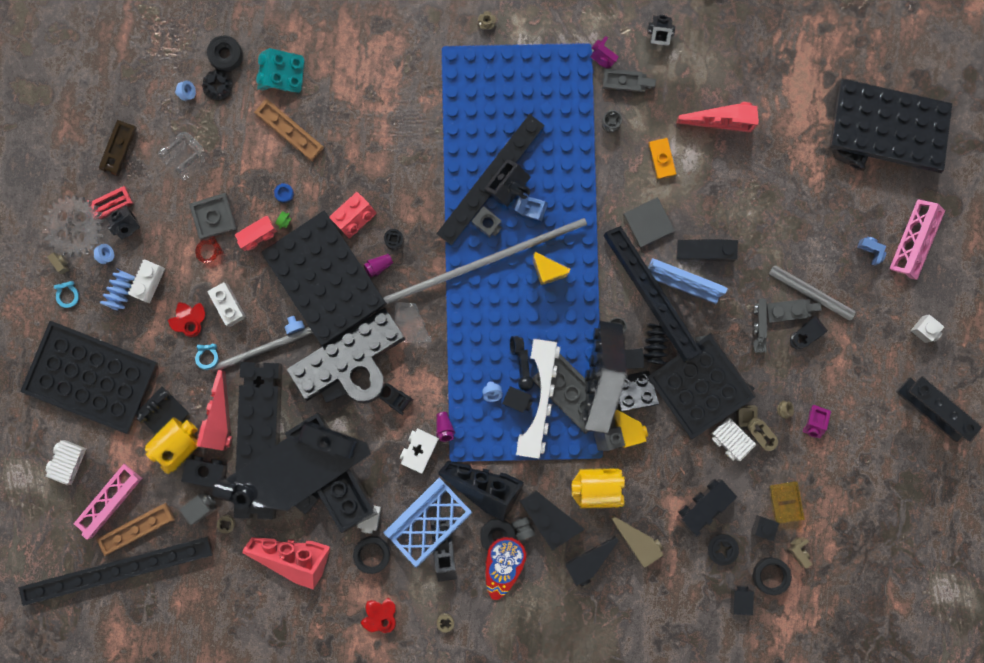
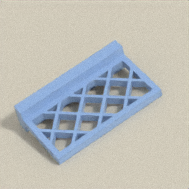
[648,258,728,304]
[383,478,473,568]

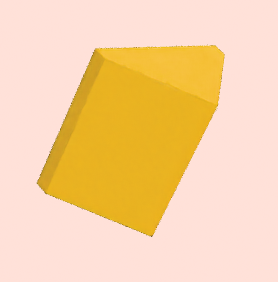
[532,252,570,286]

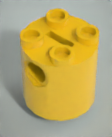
[145,417,198,474]
[571,469,625,508]

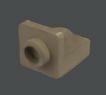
[788,537,812,569]

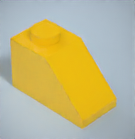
[613,410,648,448]

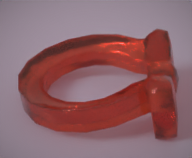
[195,237,224,263]

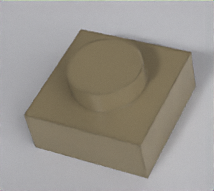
[47,252,69,274]
[737,405,758,427]

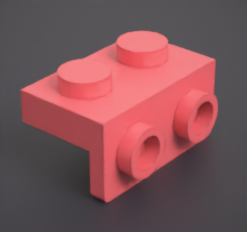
[329,192,377,238]
[235,216,277,251]

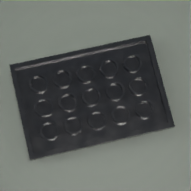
[830,78,952,173]
[261,210,387,346]
[20,321,158,434]

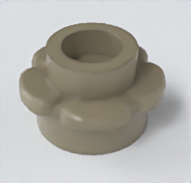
[478,11,496,30]
[777,400,794,419]

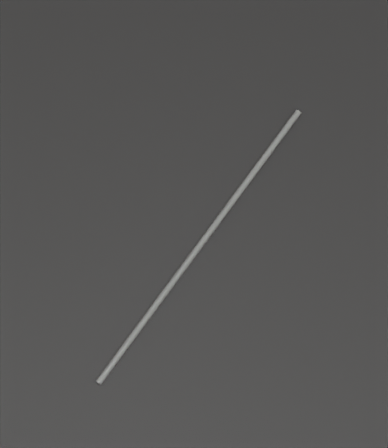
[211,218,587,373]

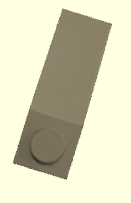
[611,516,664,568]

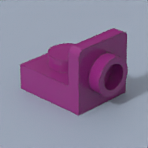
[803,405,831,438]

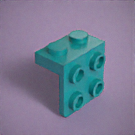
[256,48,304,93]

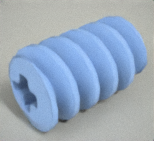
[100,269,135,312]

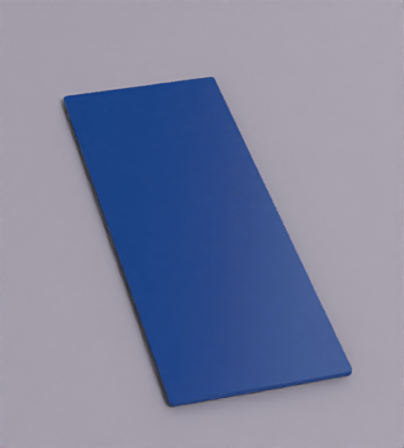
[442,43,603,462]

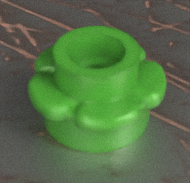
[275,211,292,229]

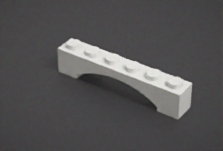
[516,339,560,458]

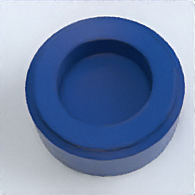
[274,183,294,203]

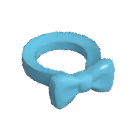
[54,281,79,308]
[195,344,219,370]

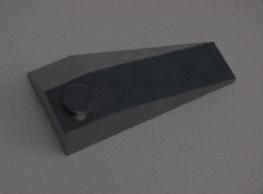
[438,460,524,521]

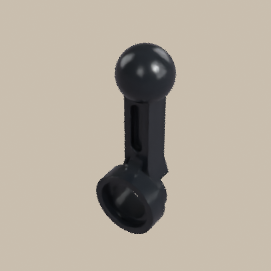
[510,336,533,391]

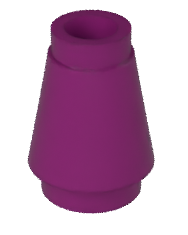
[363,253,393,278]
[436,412,455,442]

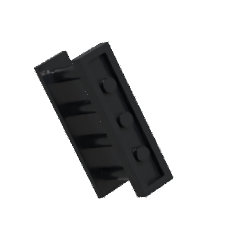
[897,376,983,442]

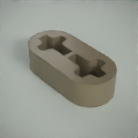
[748,418,778,451]

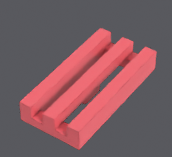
[90,186,134,220]

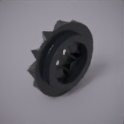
[202,69,233,100]
[708,534,739,565]

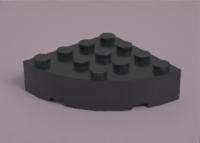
[582,321,627,433]

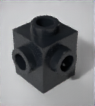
[647,15,675,45]
[107,205,140,240]

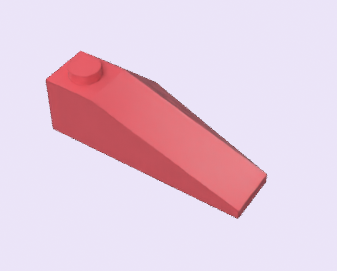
[676,102,759,133]
[196,370,232,451]
[243,537,330,590]

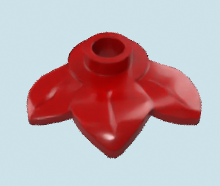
[168,302,205,337]
[361,598,396,633]

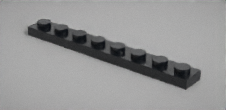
[436,114,545,246]
[603,226,702,363]

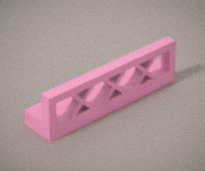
[889,200,945,280]
[74,464,143,540]

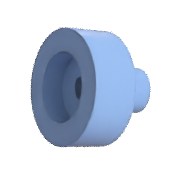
[175,81,196,101]
[94,244,114,264]
[284,316,305,335]
[482,382,503,402]

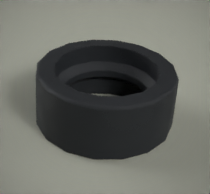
[353,536,390,574]
[752,557,792,596]

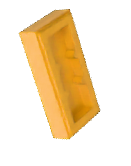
[648,138,676,180]

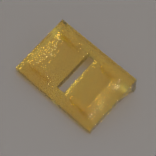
[769,481,805,524]

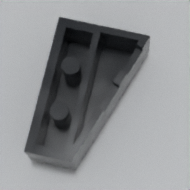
[677,479,737,537]
[520,490,585,551]

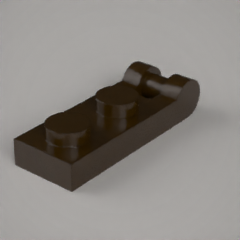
[99,120,137,176]

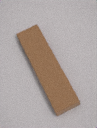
[254,98,324,162]
[96,503,175,556]

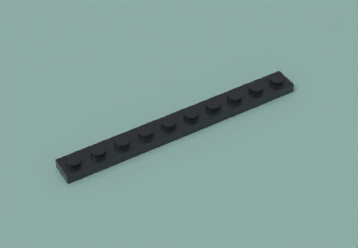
[18,536,213,606]

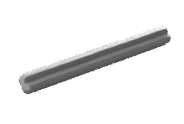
[769,265,856,320]

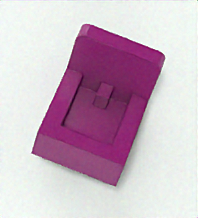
[590,36,619,69]

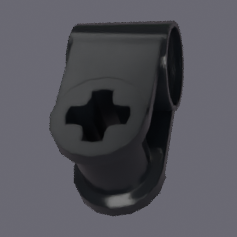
[833,149,868,171]
[790,316,828,350]
[379,383,413,416]

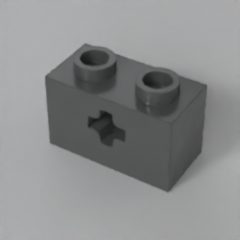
[179,493,217,525]

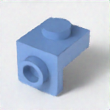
[515,194,548,222]
[857,237,886,266]

